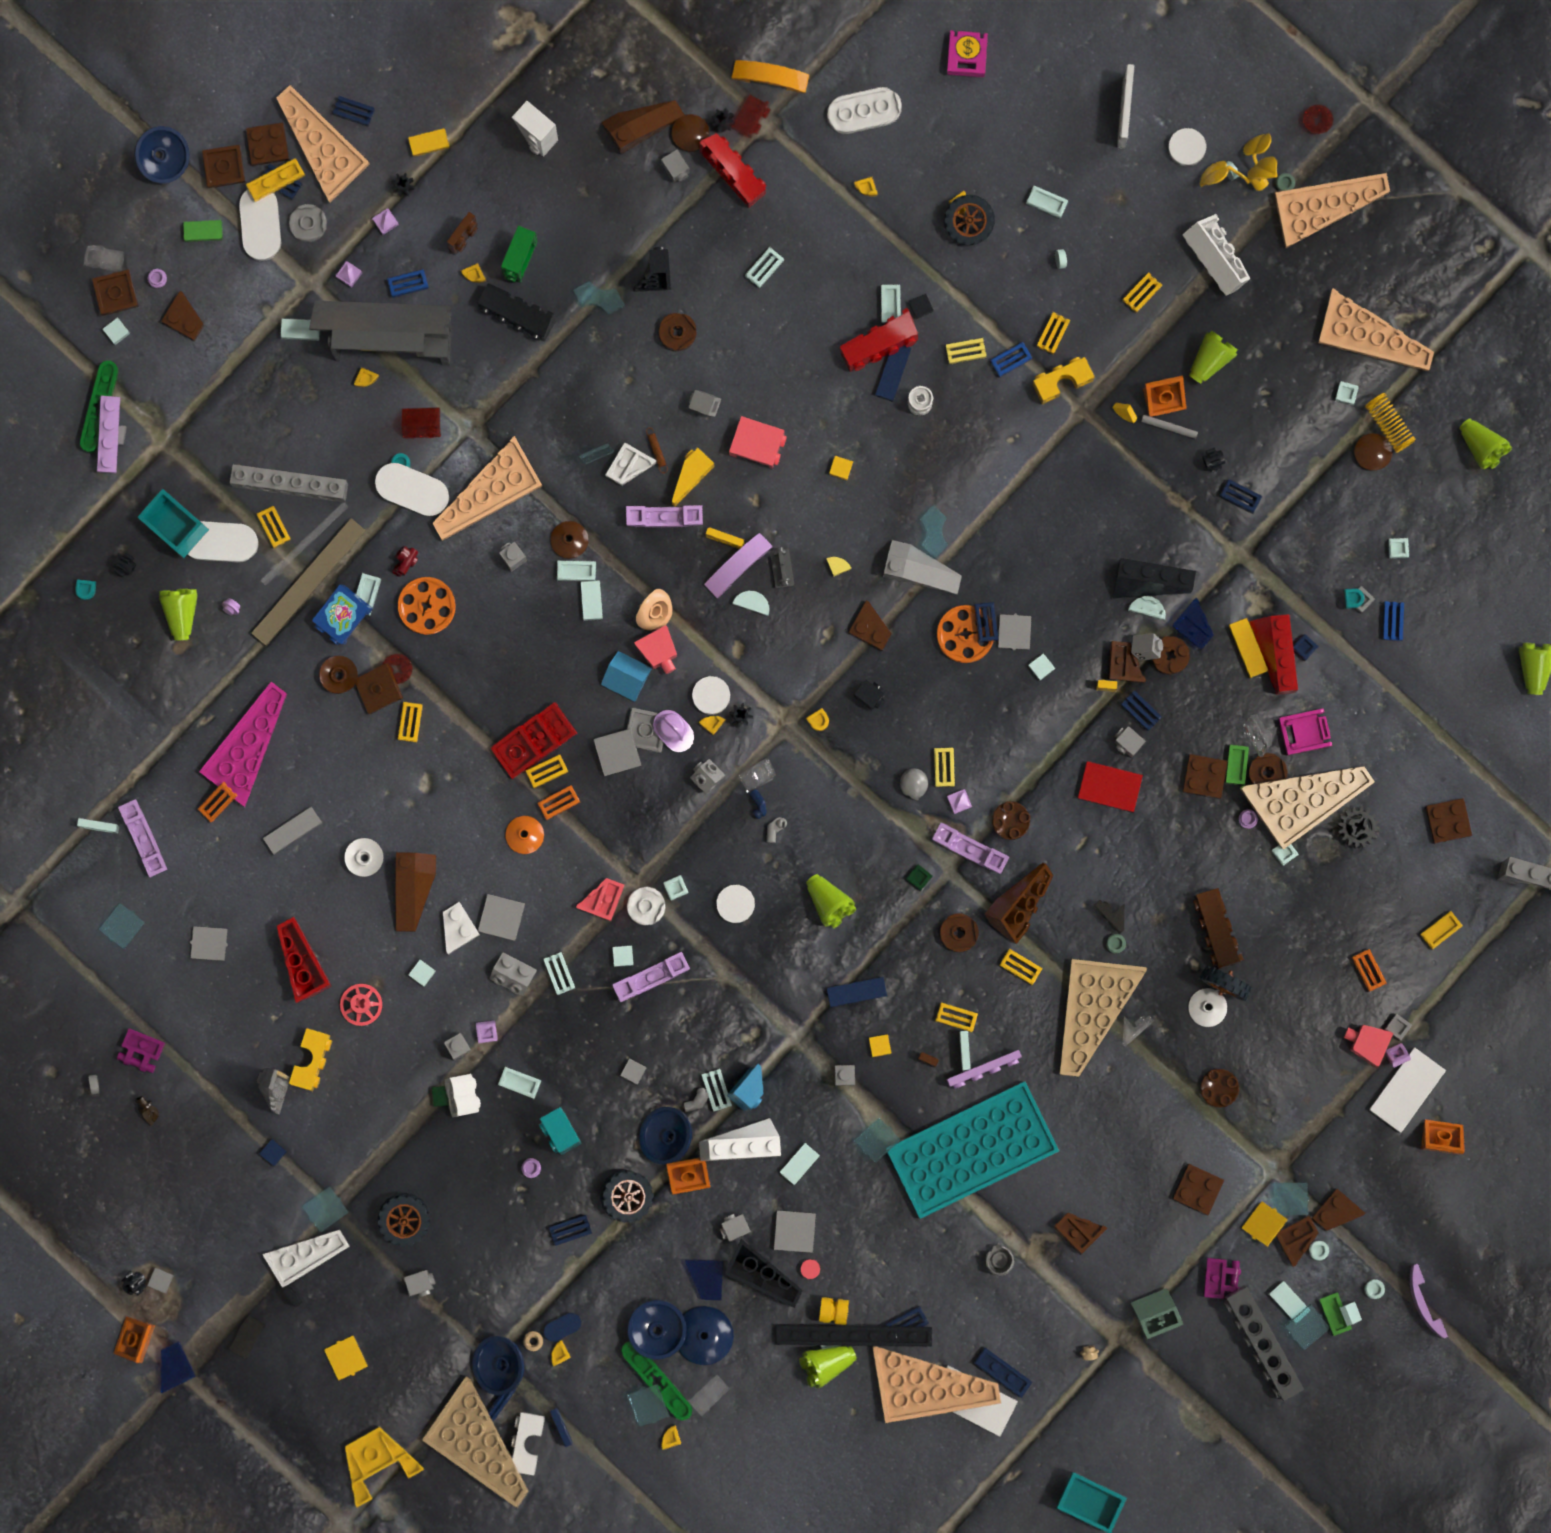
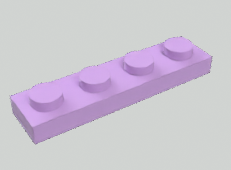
[97,396,120,474]
[946,1050,1022,1089]

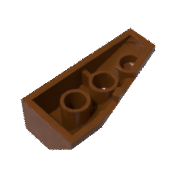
[601,100,685,154]
[396,852,436,932]
[984,862,1054,944]

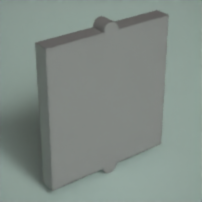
[998,613,1031,651]
[190,926,228,961]

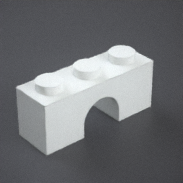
[510,1412,545,1475]

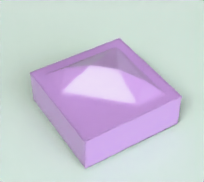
[372,208,399,235]
[336,261,362,288]
[947,789,972,814]
[476,1021,498,1043]
[1385,1043,1411,1068]

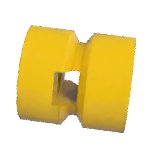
[819,1297,849,1325]

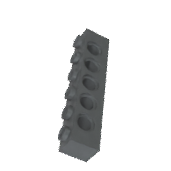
[1224,1285,1304,1401]

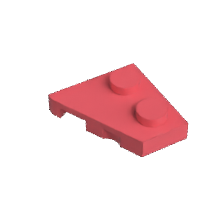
[576,878,625,921]

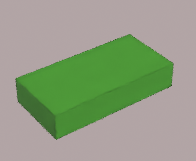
[184,220,223,242]
[1225,745,1249,785]
[1319,1292,1352,1336]

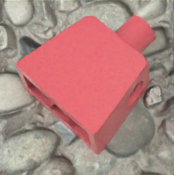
[634,625,677,674]
[1344,1025,1394,1068]

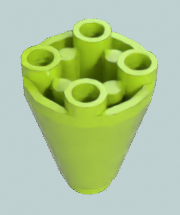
[1189,330,1238,384]
[1459,418,1512,469]
[159,588,198,640]
[1519,643,1551,695]
[806,874,856,928]
[799,1346,856,1389]

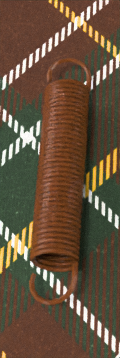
[646,427,668,473]

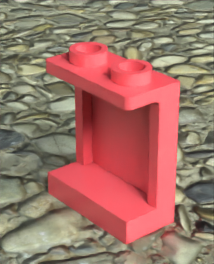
[729,416,787,469]

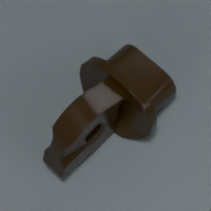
[135,1096,159,1126]

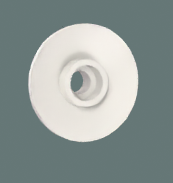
[345,838,383,877]
[1188,988,1227,1027]

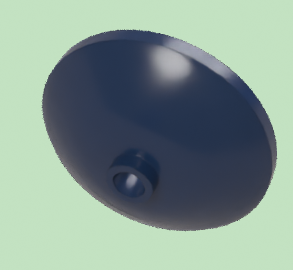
[134,126,190,183]
[640,1107,692,1165]
[628,1300,687,1360]
[679,1306,734,1365]
[473,1336,524,1395]

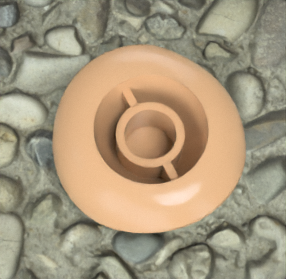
[636,589,672,631]

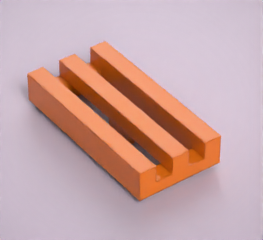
[198,782,238,822]
[538,785,581,820]
[1352,949,1387,992]

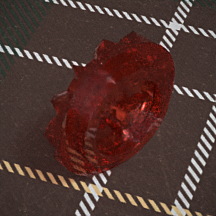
[1303,105,1333,135]
[383,654,413,684]

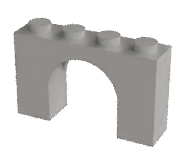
[1497,857,1551,890]

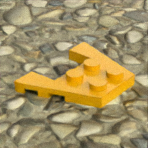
[345,1427,425,1507]

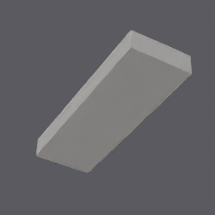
[263,807,322,855]

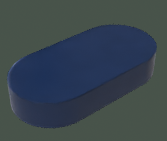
[544,1313,581,1342]

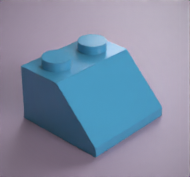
[727,1064,763,1111]

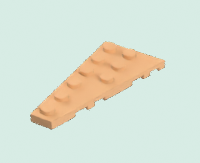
[1275,173,1390,249]
[433,436,542,541]

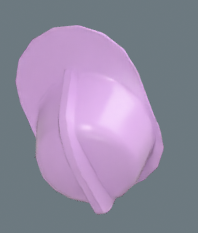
[653,710,694,752]

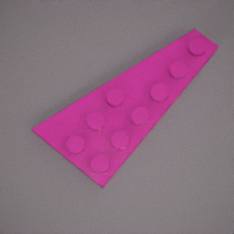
[199,682,287,807]

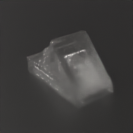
[83,245,125,271]
[1243,714,1277,757]
[739,758,776,792]
[1121,1016,1154,1047]
[688,1375,730,1416]

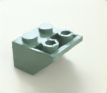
[1131,1288,1183,1339]

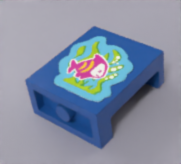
[312,585,373,645]

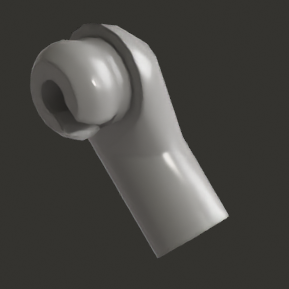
[766,817,787,843]
[684,1088,708,1112]

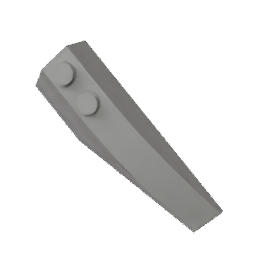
[257,1068,291,1115]

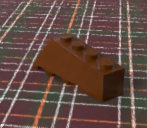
[1193,888,1244,970]

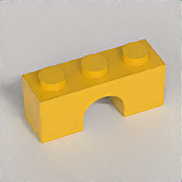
[1032,357,1095,404]
[289,1028,332,1092]

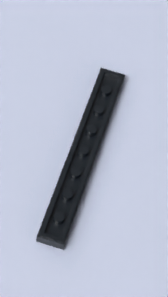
[776,1325,932,1347]

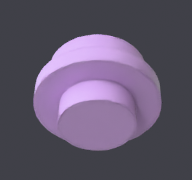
[148,269,167,288]
[222,598,240,616]
[1239,809,1258,829]
[522,1158,541,1178]

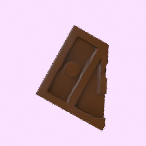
[161,291,204,341]
[849,600,892,651]
[1108,641,1146,683]
[1312,1189,1366,1231]
[1054,1213,1108,1255]
[1276,1216,1319,1267]

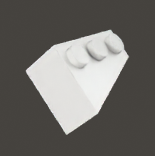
[512,101,558,157]

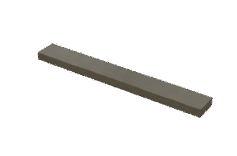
[251,518,366,646]

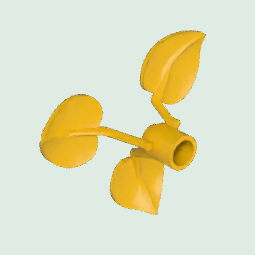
[1200,133,1277,191]

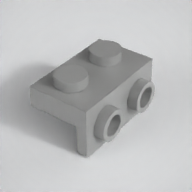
[490,953,537,996]

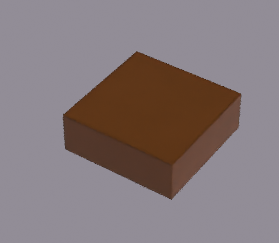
[918,1052,939,1068]

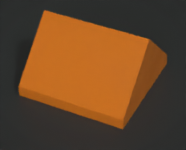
[1143,376,1187,417]
[1421,1119,1464,1155]
[666,1158,710,1195]
[113,1316,155,1363]

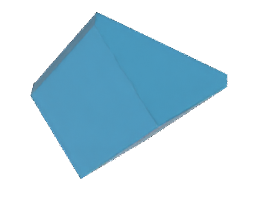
[601,651,652,702]

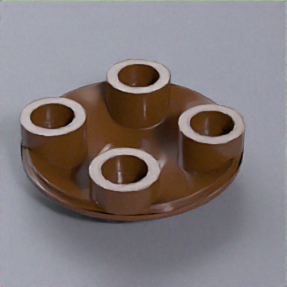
[672,114,709,152]
[1354,433,1392,471]
[992,801,1031,840]
[1200,1069,1239,1108]

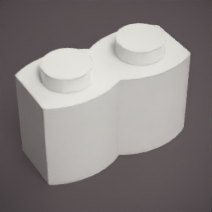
[445,1074,480,1117]

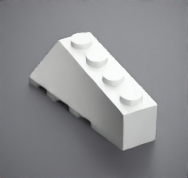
[1183,214,1250,296]
[699,1118,781,1161]

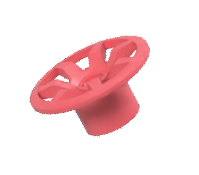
[340,984,382,1026]

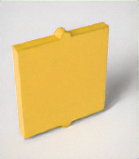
[1242,1201,1288,1247]
[324,1335,368,1381]

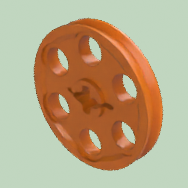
[398,577,456,635]
[937,605,993,663]

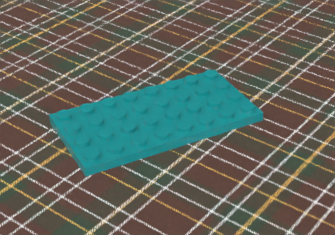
[886,1081,1059,1219]

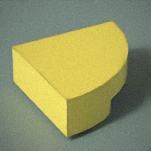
[826,557,851,577]

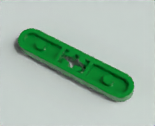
[80,361,118,453]
[622,1341,692,1420]

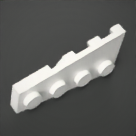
[262,1230,350,1288]

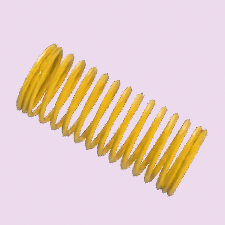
[1365,393,1416,453]

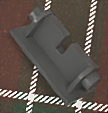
[770,547,795,588]

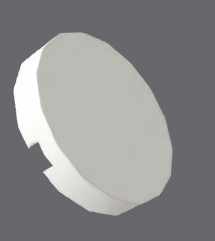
[1169,128,1206,166]
[692,676,730,715]
[717,885,755,923]
[627,887,666,926]

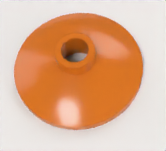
[506,816,544,854]

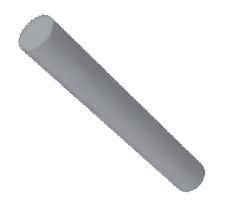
[1141,415,1198,439]

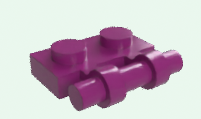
[117,1028,166,1073]
[1204,1258,1241,1299]

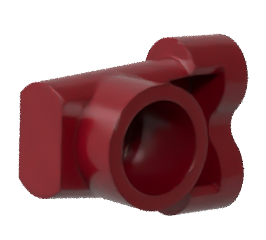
[392,546,418,577]

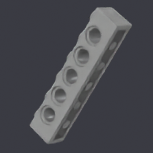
[230,464,348,503]

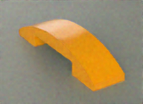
[732,60,809,93]

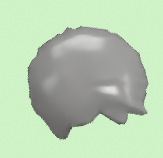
[900,768,928,800]
[985,1243,1014,1276]

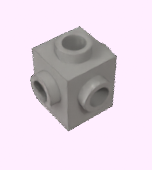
[690,759,725,794]

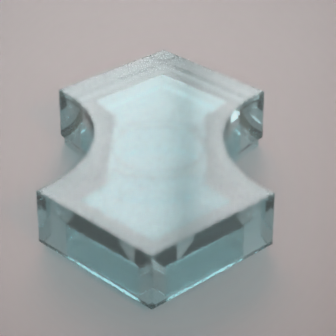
[573,281,625,315]
[920,505,948,559]

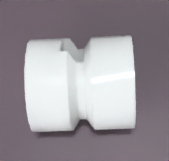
[908,386,933,416]

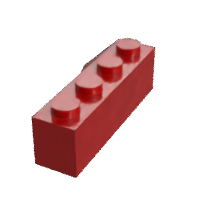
[700,133,766,208]
[840,308,918,372]
[1249,614,1298,695]
[277,917,332,1003]

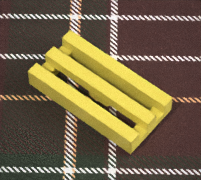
[946,338,986,364]
[934,748,955,787]

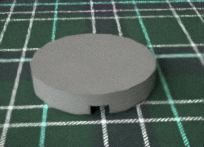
[289,204,327,242]

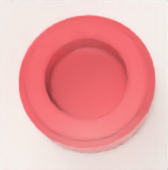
[801,1259,820,1279]

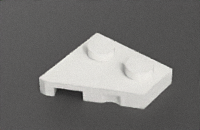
[606,443,656,486]

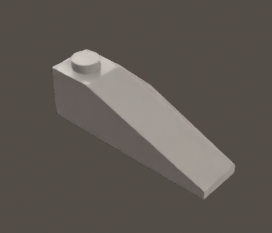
[883,540,962,595]

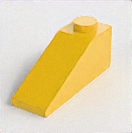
[672,448,714,507]

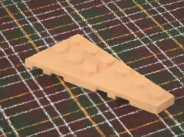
[277,85,370,203]
[1318,288,1434,371]

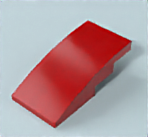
[490,702,577,779]

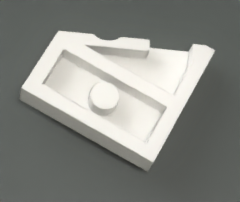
[443,902,480,955]

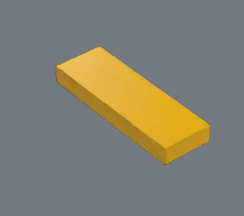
[246,158,305,202]
[1229,618,1268,678]

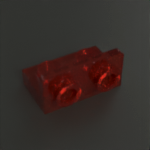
[732,95,771,139]
[402,407,441,439]

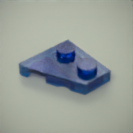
[1172,598,1214,650]
[685,1260,723,1300]
[160,1341,196,1394]

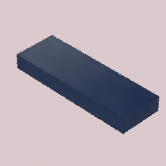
[875,346,911,402]
[827,977,887,1008]
[974,1348,1032,1398]

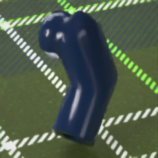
[749,789,767,819]

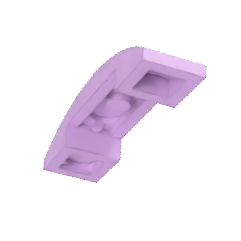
[626,506,703,528]
[704,533,773,599]
[118,799,168,877]
[932,823,1010,874]
[612,952,690,1002]
[1410,1264,1448,1338]

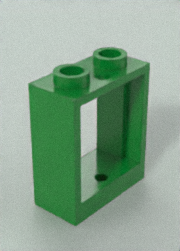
[501,226,538,283]

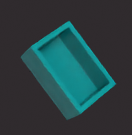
[138,489,209,558]
[539,1107,582,1155]
[1056,1472,1127,1533]

